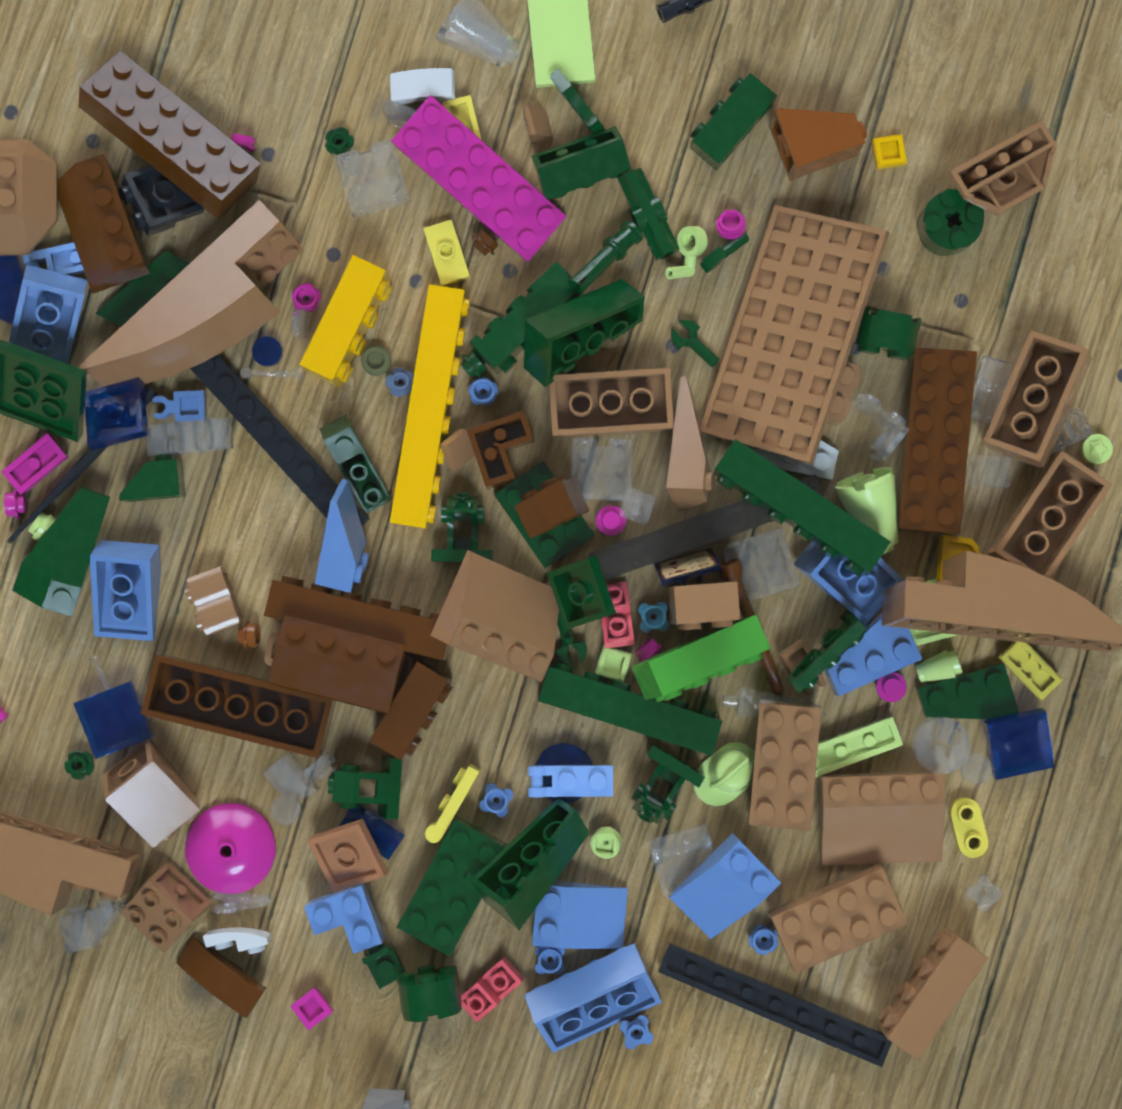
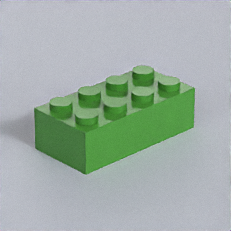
[631,615,771,702]

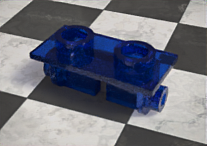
[338,803,405,860]

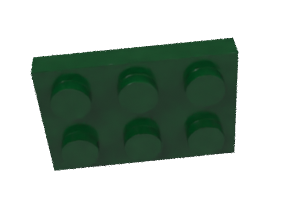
[494,461,594,569]

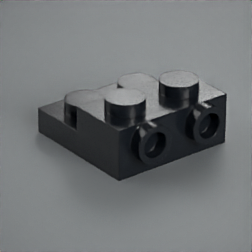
[119,165,205,237]

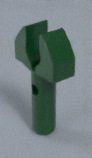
[700,232,749,273]
[671,320,719,367]
[556,610,587,666]

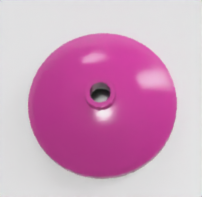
[185,803,276,894]

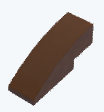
[176,936,267,1018]

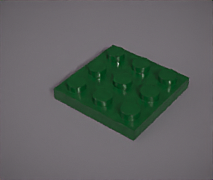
[0,339,87,442]

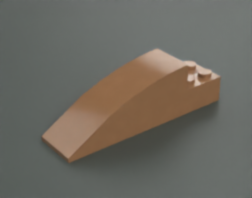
[79,200,304,393]
[882,551,1122,653]
[0,811,145,916]

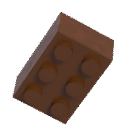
[369,660,453,760]

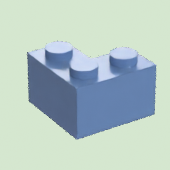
[304,883,385,954]

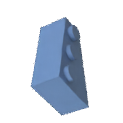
[824,613,922,696]

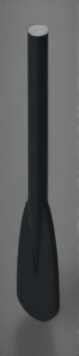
[7,386,158,544]

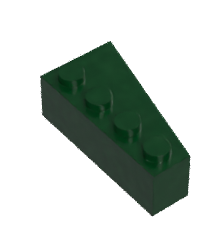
[469,261,580,375]
[524,279,645,387]
[470,797,590,931]

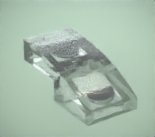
[971,356,1012,425]
[965,454,1012,488]

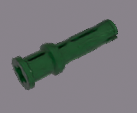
[568,220,643,295]

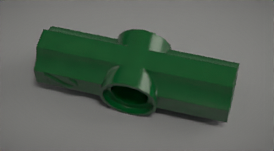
[617,168,680,261]

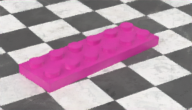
[391,95,567,262]

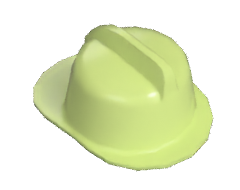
[694,742,755,806]

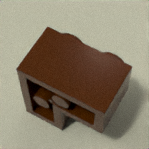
[467,410,534,490]
[515,476,590,539]

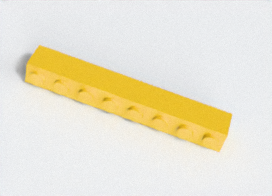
[390,284,470,529]

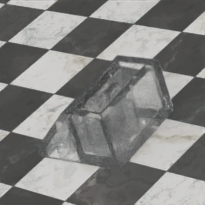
[721,527,800,601]

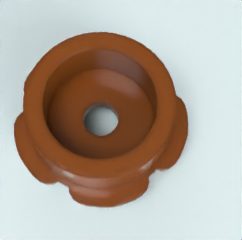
[238,620,261,650]

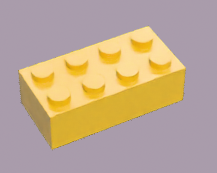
[299,255,393,388]

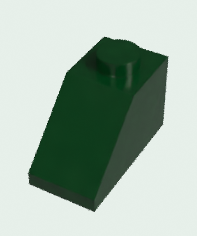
[119,455,186,502]

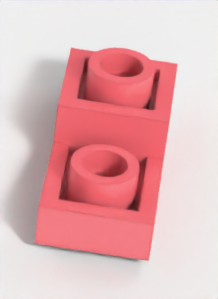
[601,581,635,649]
[461,955,525,1023]

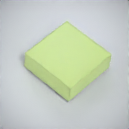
[595,645,632,682]

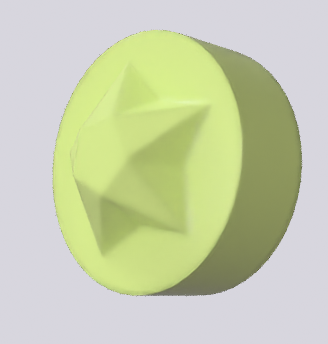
[1080,434,1113,465]
[590,827,622,859]

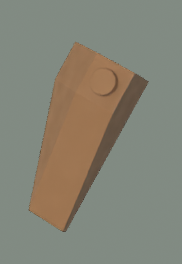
[666,377,715,511]

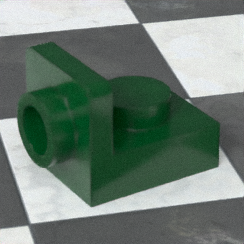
[361,941,406,989]

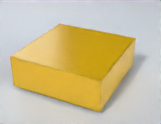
[871,134,907,170]

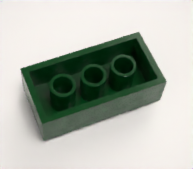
[396,816,508,957]

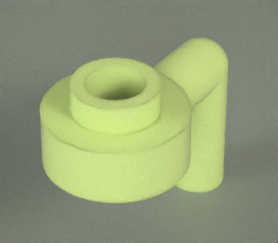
[665,226,708,279]

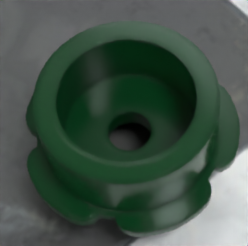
[325,127,354,157]
[460,350,487,378]
[64,750,94,780]

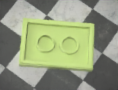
[528,0,595,88]

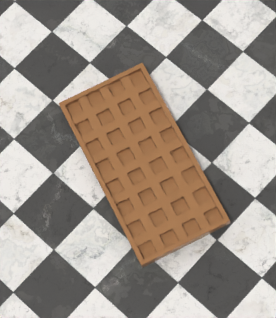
[700,205,890,465]

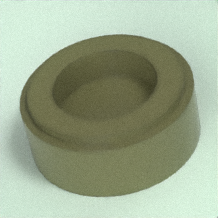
[361,345,392,376]

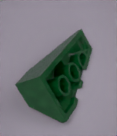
[12,487,110,617]

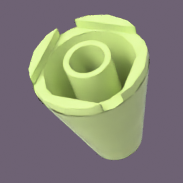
[834,467,899,554]

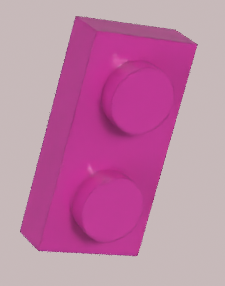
[1,433,69,495]

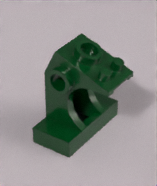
[431,492,493,562]
[631,743,705,824]
[328,755,402,820]

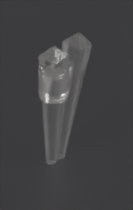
[212,891,272,915]

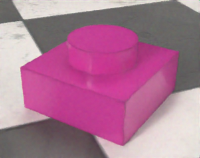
[290,986,334,1031]

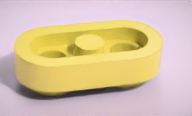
[949,797,988,858]

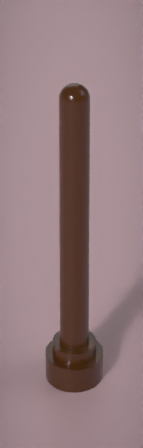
[717,558,784,695]

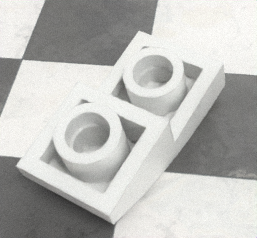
[390,68,455,106]
[203,927,273,954]

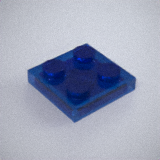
[85,377,149,450]
[73,680,154,759]
[984,708,1054,780]

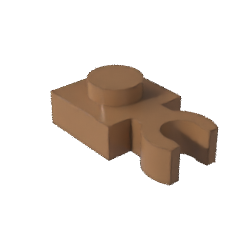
[776,639,826,695]

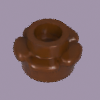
[472,229,499,256]

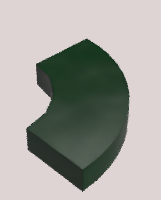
[550,69,606,134]

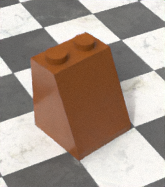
[769,108,867,181]

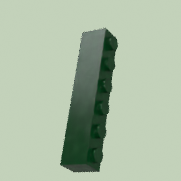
[714,439,891,576]
[538,662,723,756]

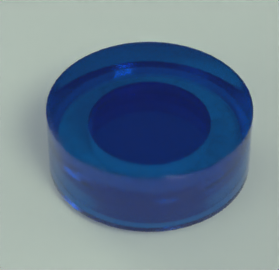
[252,336,283,367]

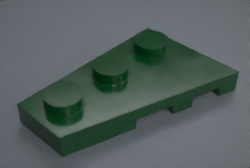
[96,250,190,327]
[786,610,867,693]
[916,662,1022,721]

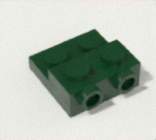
[547,555,616,630]

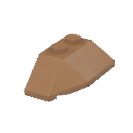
[948,120,1057,216]
[0,140,58,256]

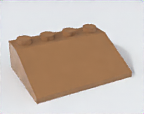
[430,550,559,682]
[818,771,946,865]

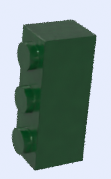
[690,73,777,171]
[531,126,631,200]

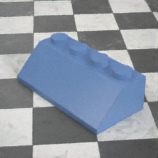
[524,943,662,1053]

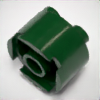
[917,189,984,256]
[854,308,922,360]
[396,964,462,1022]

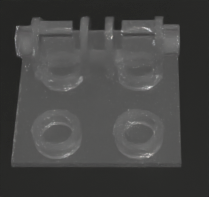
[648,824,713,899]

